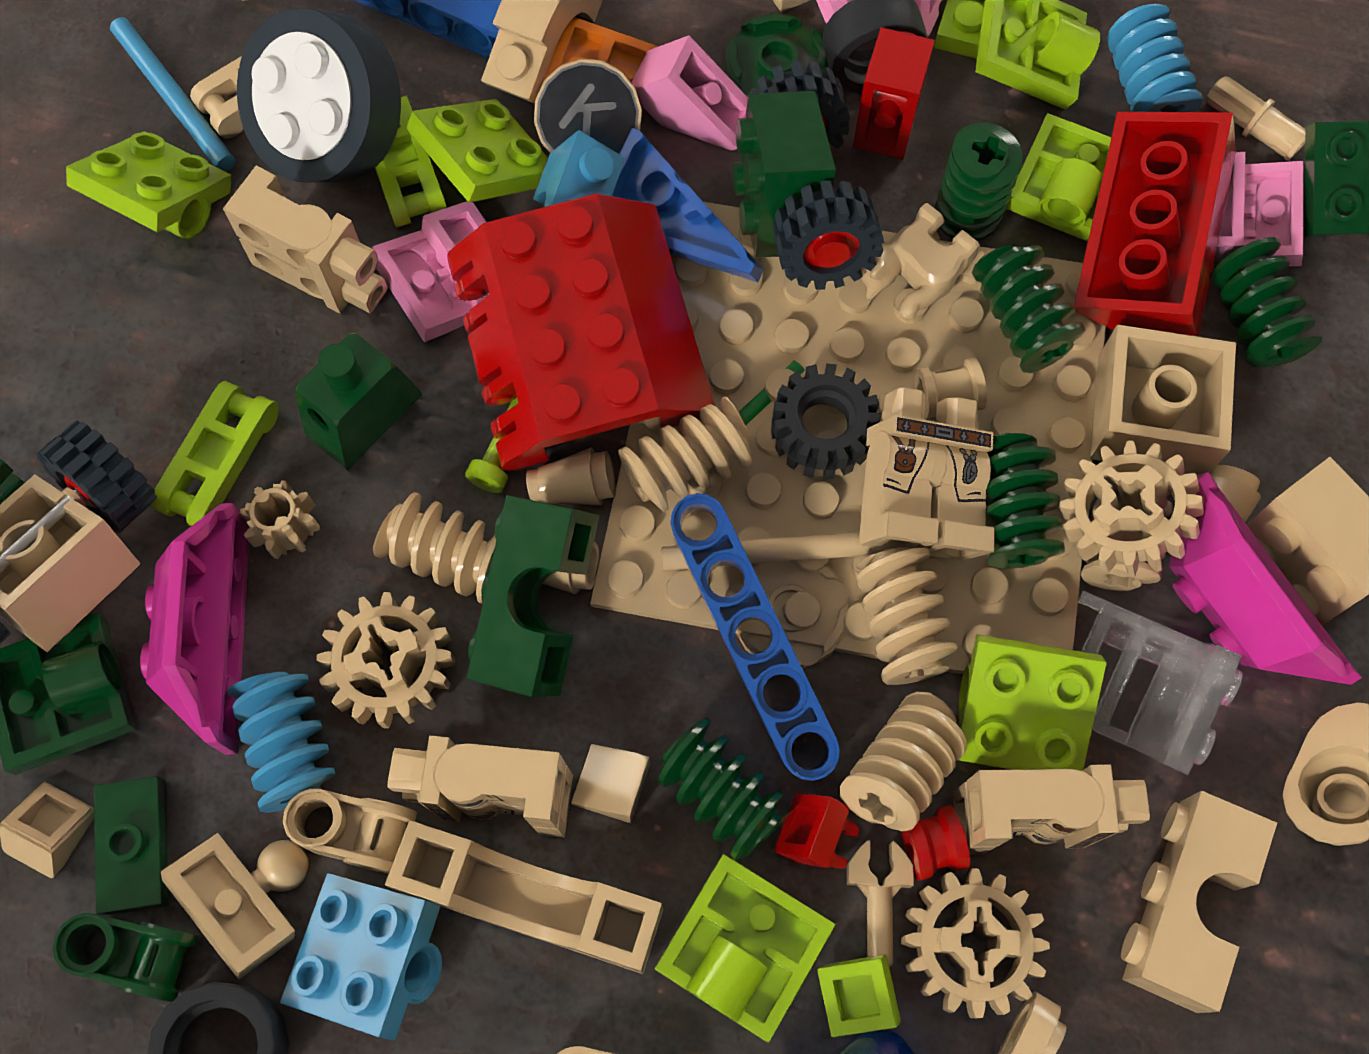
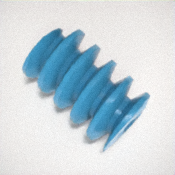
[1107,3,1203,112]
[227,672,336,813]

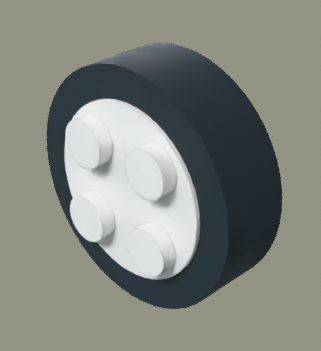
[237,8,401,183]

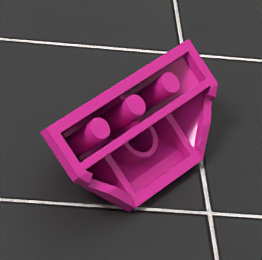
[1169,473,1362,685]
[140,503,250,755]

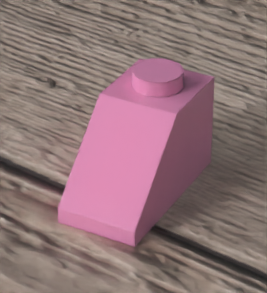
[631,35,748,151]

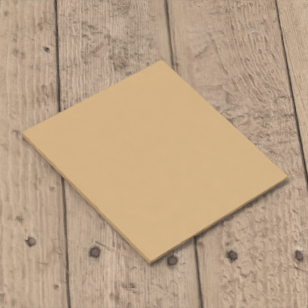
[590,202,1106,675]

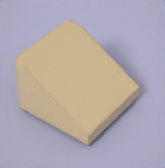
[571,744,650,823]
[0,781,94,878]

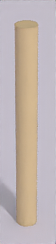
[661,532,889,571]

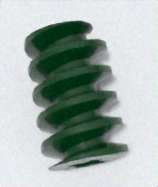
[935,122,1023,241]
[1212,237,1322,368]
[972,244,1086,373]
[985,433,1065,569]
[659,717,794,861]

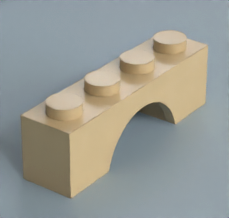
[385,820,663,974]

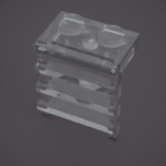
[1078,591,1243,775]

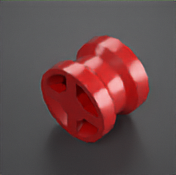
[900,805,970,881]

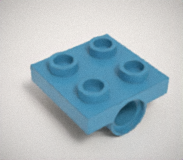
[280,873,442,1041]

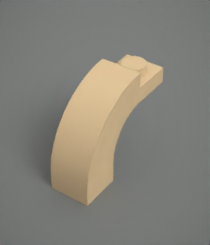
[481,0,603,104]

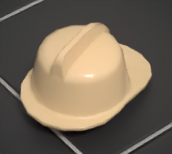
[1282,702,1369,846]

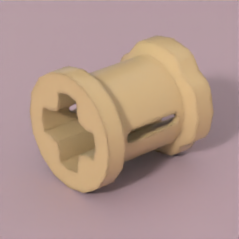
[915,358,987,420]

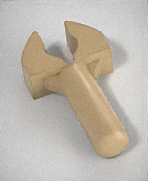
[846,840,914,967]

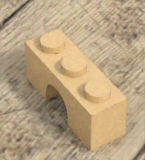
[1121,791,1277,1013]

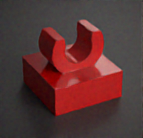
[773,793,859,869]

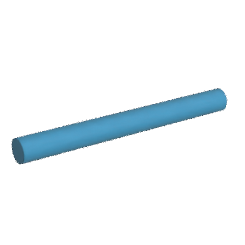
[110,17,236,172]

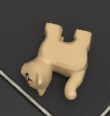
[860,203,980,320]

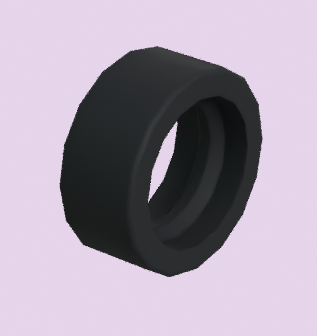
[822,0,928,92]
[147,982,289,1054]

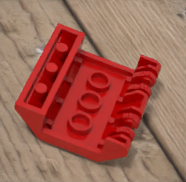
[447,193,715,470]

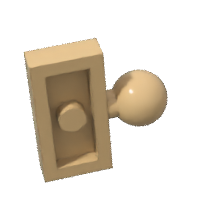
[161,833,309,980]

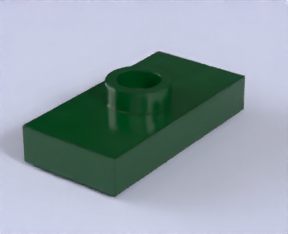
[94,776,169,916]

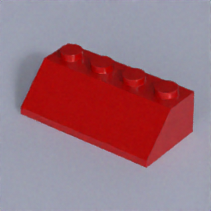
[1073,112,1236,337]

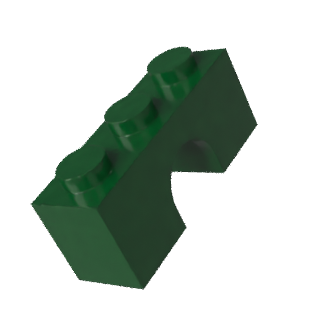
[467,495,600,697]

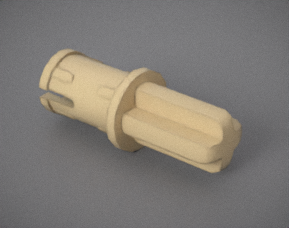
[1206,76,1305,162]

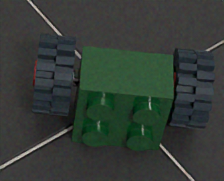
[732,61,884,290]

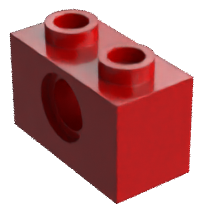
[853,27,935,160]

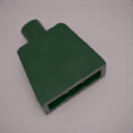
[294,332,422,471]

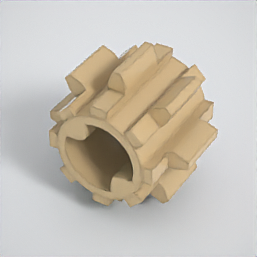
[239,480,320,559]

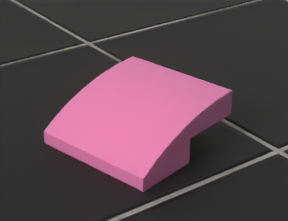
[1214,152,1303,266]
[372,201,490,342]

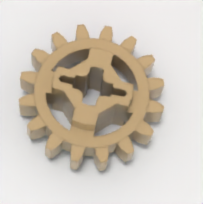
[1060,441,1204,577]
[316,592,455,728]
[901,868,1050,1019]

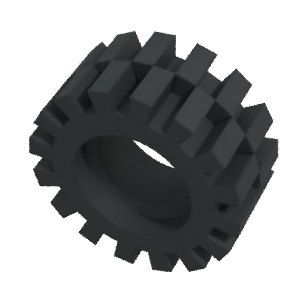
[771,363,881,479]

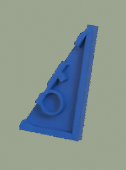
[612,128,764,283]

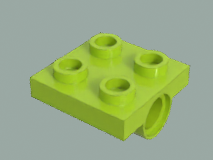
[975,0,1100,110]
[406,99,548,203]
[1006,113,1111,241]
[66,131,231,240]
[958,634,1107,771]
[655,854,836,1043]

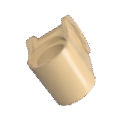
[283,789,417,875]

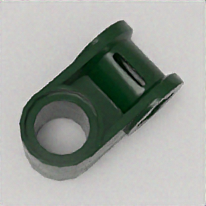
[53,913,198,1002]

